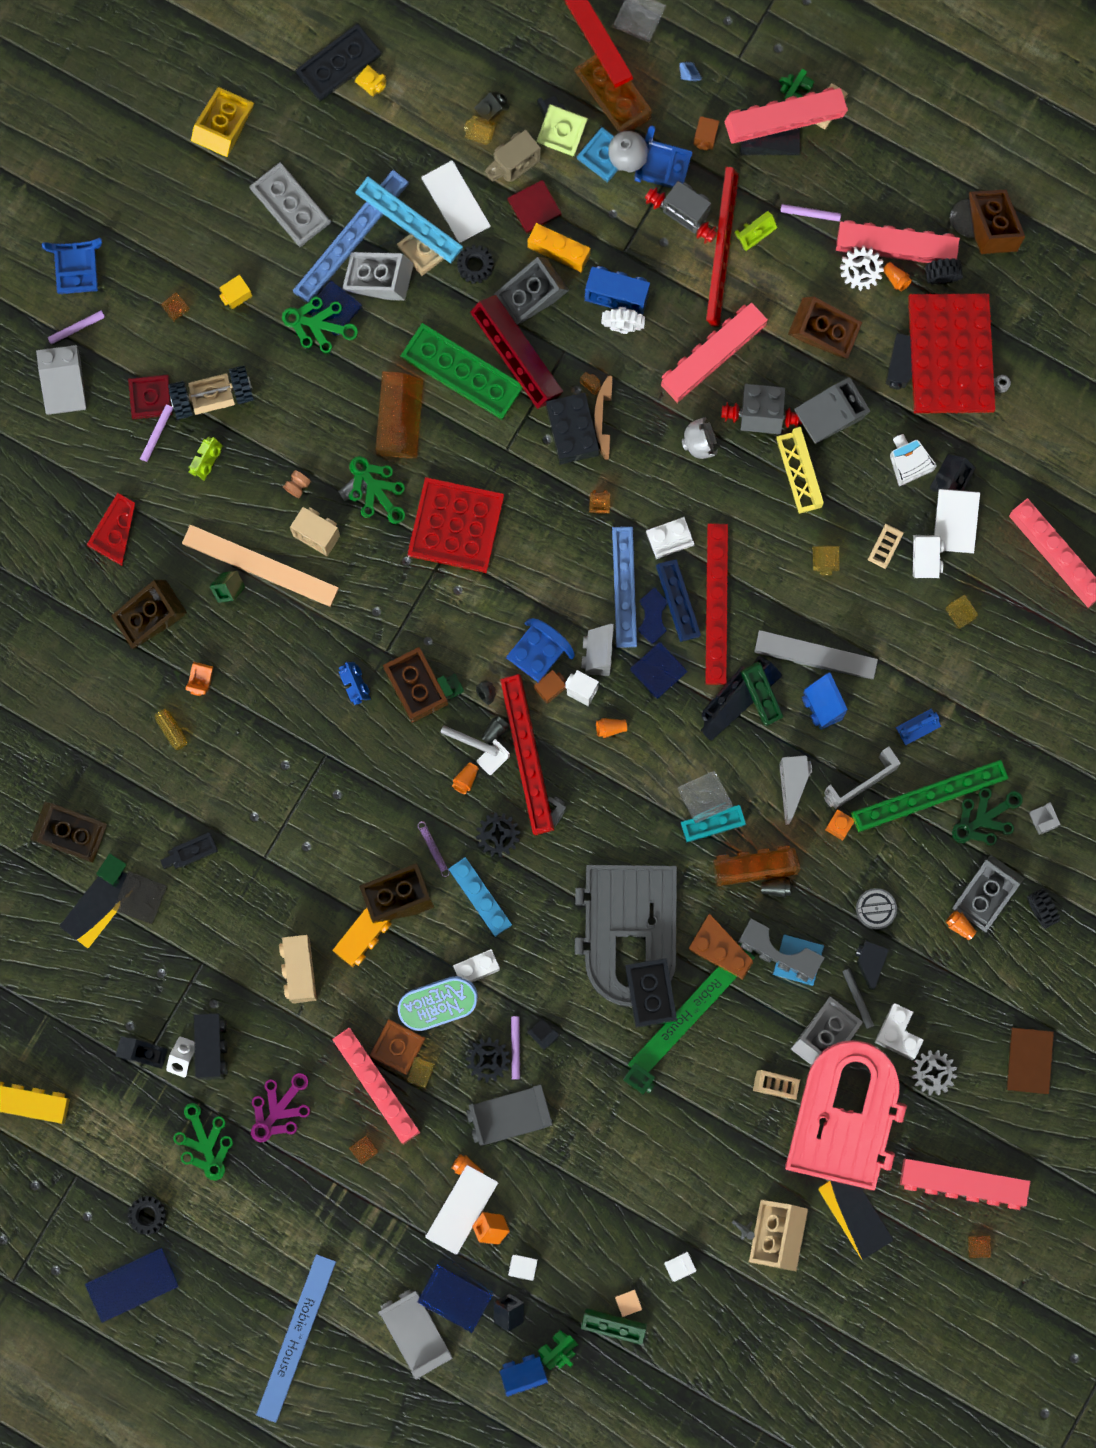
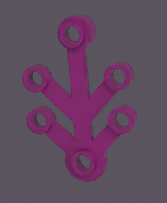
[251,1073,310,1142]

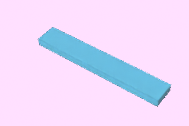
[356,177,463,263]

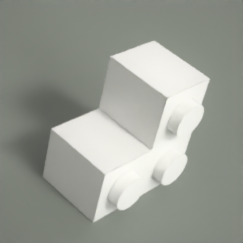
[875,1003,923,1060]

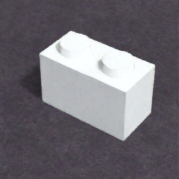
[913,535,944,578]
[565,670,599,706]
[453,949,500,983]

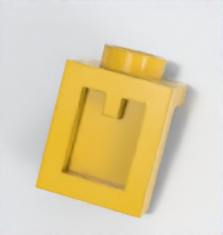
[355,65,386,97]

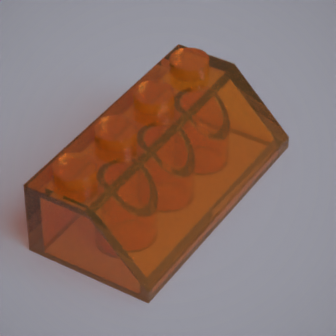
[574,54,652,133]
[376,371,424,459]
[712,846,800,887]

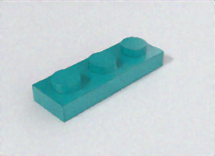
[681,805,746,843]

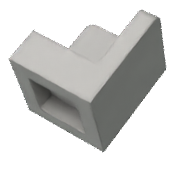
[1029,802,1061,835]

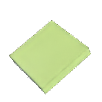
[536,105,588,156]

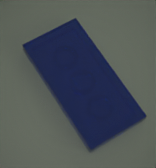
[85,1248,179,1323]

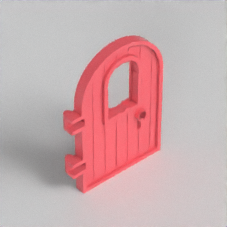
[785,1040,907,1191]

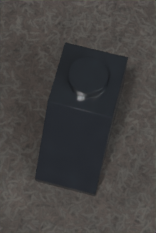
[855,941,889,990]
[116,1036,167,1069]

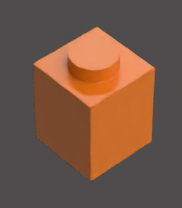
[825,809,854,841]

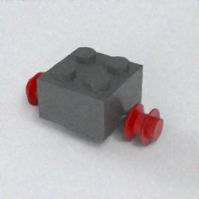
[645,181,717,244]
[721,384,802,434]

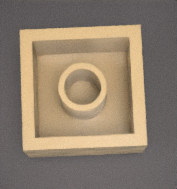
[290,507,340,556]

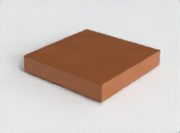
[370,1019,426,1075]

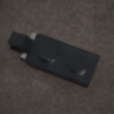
[160,832,219,869]

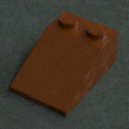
[969,190,1025,254]
[788,297,862,359]

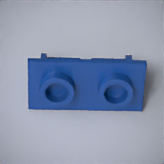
[338,662,371,705]
[896,709,941,745]

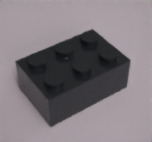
[546,393,599,465]
[625,958,677,1028]
[194,1014,228,1080]

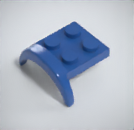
[634,126,692,188]
[42,238,102,294]
[506,618,575,683]

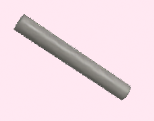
[441,726,499,756]

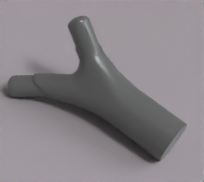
[732,1220,755,1240]

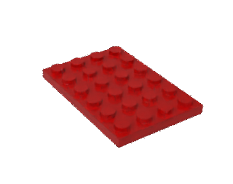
[908,294,995,413]

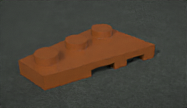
[689,914,753,979]

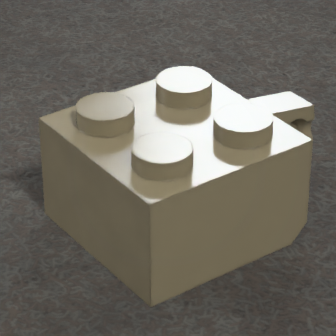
[485,130,540,182]

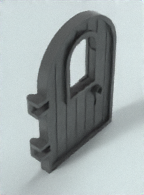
[575,865,677,1007]

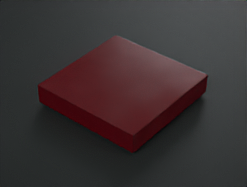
[507,180,561,234]
[128,375,173,419]

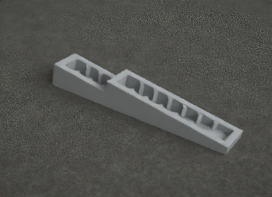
[754,630,878,679]

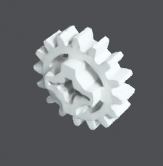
[840,246,884,290]
[601,307,645,334]

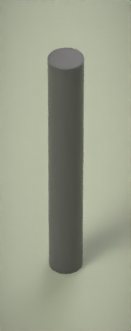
[842,968,874,1029]

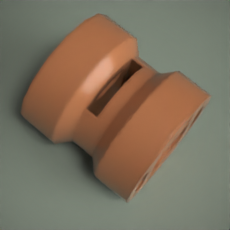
[283,470,311,498]

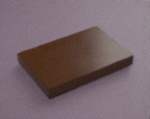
[1007,1028,1054,1094]

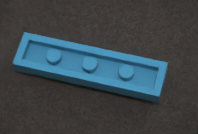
[449,857,512,937]

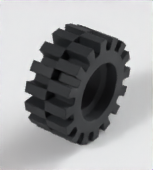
[457,245,493,284]
[925,258,963,285]
[1027,888,1060,929]
[127,1196,167,1235]

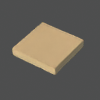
[397,220,444,276]

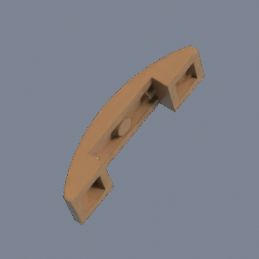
[594,376,612,459]

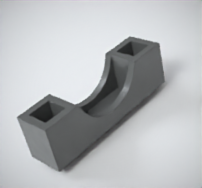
[738,919,825,982]

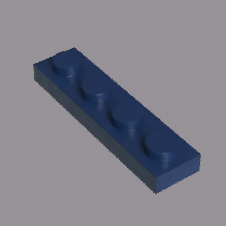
[656,559,701,642]

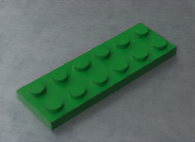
[400,323,523,420]

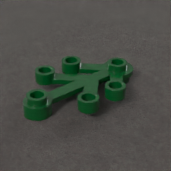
[952,788,1023,846]

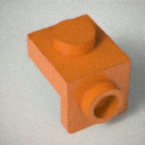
[185,662,214,696]

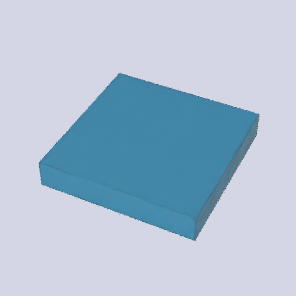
[577,127,618,182]
[773,935,824,986]

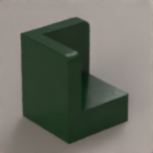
[210,571,245,603]
[96,853,127,887]

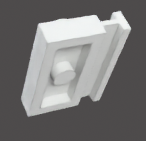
[646,517,694,559]

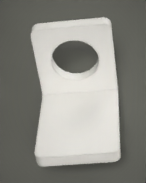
[477,739,510,775]
[166,1037,195,1077]

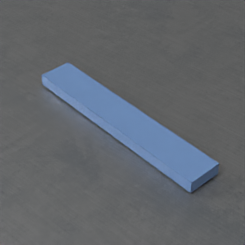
[612,527,637,648]

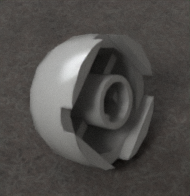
[608,131,649,172]
[682,417,718,459]

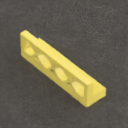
[776,427,824,514]

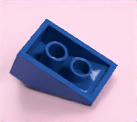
[802,673,848,730]
[500,1354,548,1396]

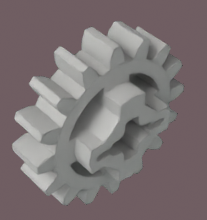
[911,1050,957,1096]

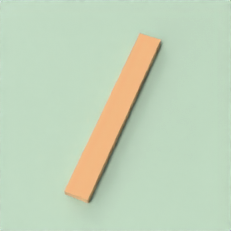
[182,525,339,607]

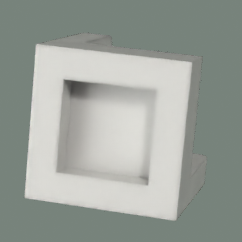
[664,1252,696,1282]
[508,1255,537,1281]

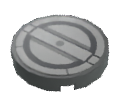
[856,888,897,930]

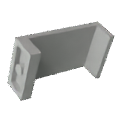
[824,746,900,810]
[378,1290,453,1380]

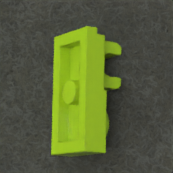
[735,211,777,251]

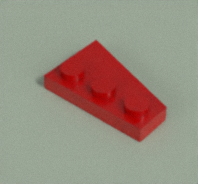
[86,493,135,566]

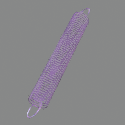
[418,822,449,877]

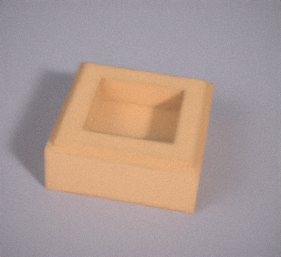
[615,1290,642,1317]

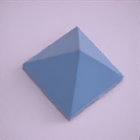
[680,62,702,81]

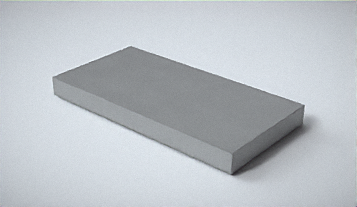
[249,162,331,247]

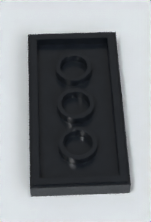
[295,23,382,102]

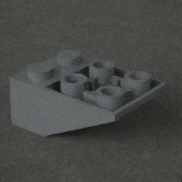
[794,377,870,444]

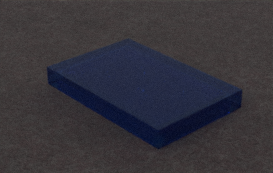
[417,1265,492,1333]

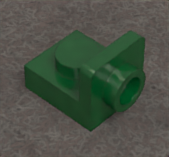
[437,674,464,701]
[623,1063,656,1095]

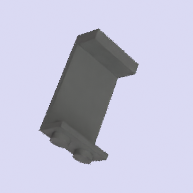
[466,1085,552,1146]

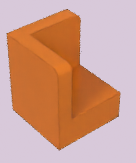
[472,1212,510,1244]

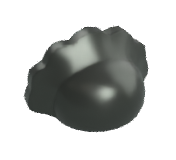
[476,680,496,705]

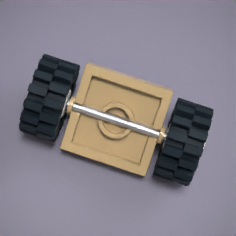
[168,365,254,420]

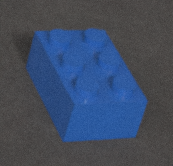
[585,266,650,314]

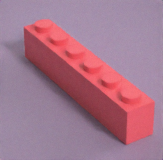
[724,88,848,144]
[836,220,960,263]
[661,302,768,403]
[1009,498,1096,608]
[332,1028,420,1144]
[900,1159,1030,1210]

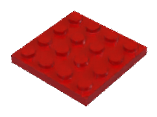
[407,477,504,573]

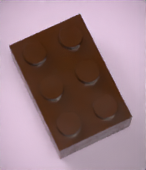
[383,647,448,723]

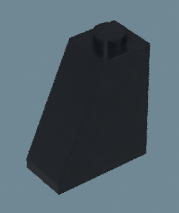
[885,333,912,390]

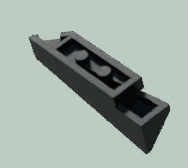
[701,655,782,741]

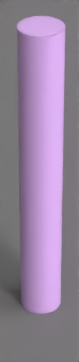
[781,204,841,221]
[47,311,105,344]
[140,404,173,462]
[511,1016,520,1079]

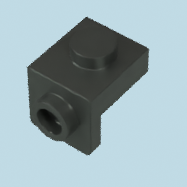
[475,92,510,123]

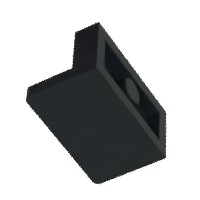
[930,454,976,492]

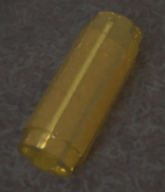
[154,709,188,751]

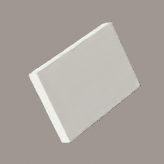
[934,489,980,553]

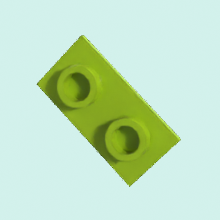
[189,437,223,481]

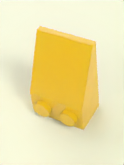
[191,87,254,157]

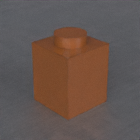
[694,116,719,150]
[534,670,566,704]

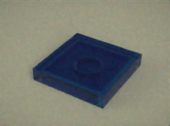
[307,281,362,336]
[630,642,688,700]

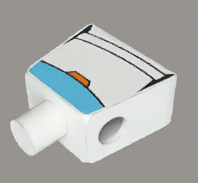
[890,434,936,486]

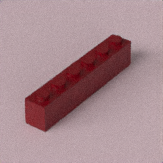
[470,295,564,409]

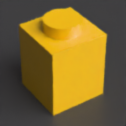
[219,275,252,309]

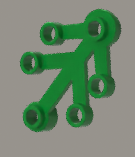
[282,297,358,353]
[349,456,405,524]
[173,1103,233,1181]

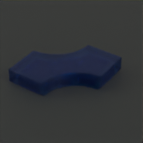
[638,587,668,645]

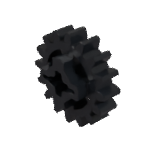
[476,813,520,858]
[466,1037,511,1083]

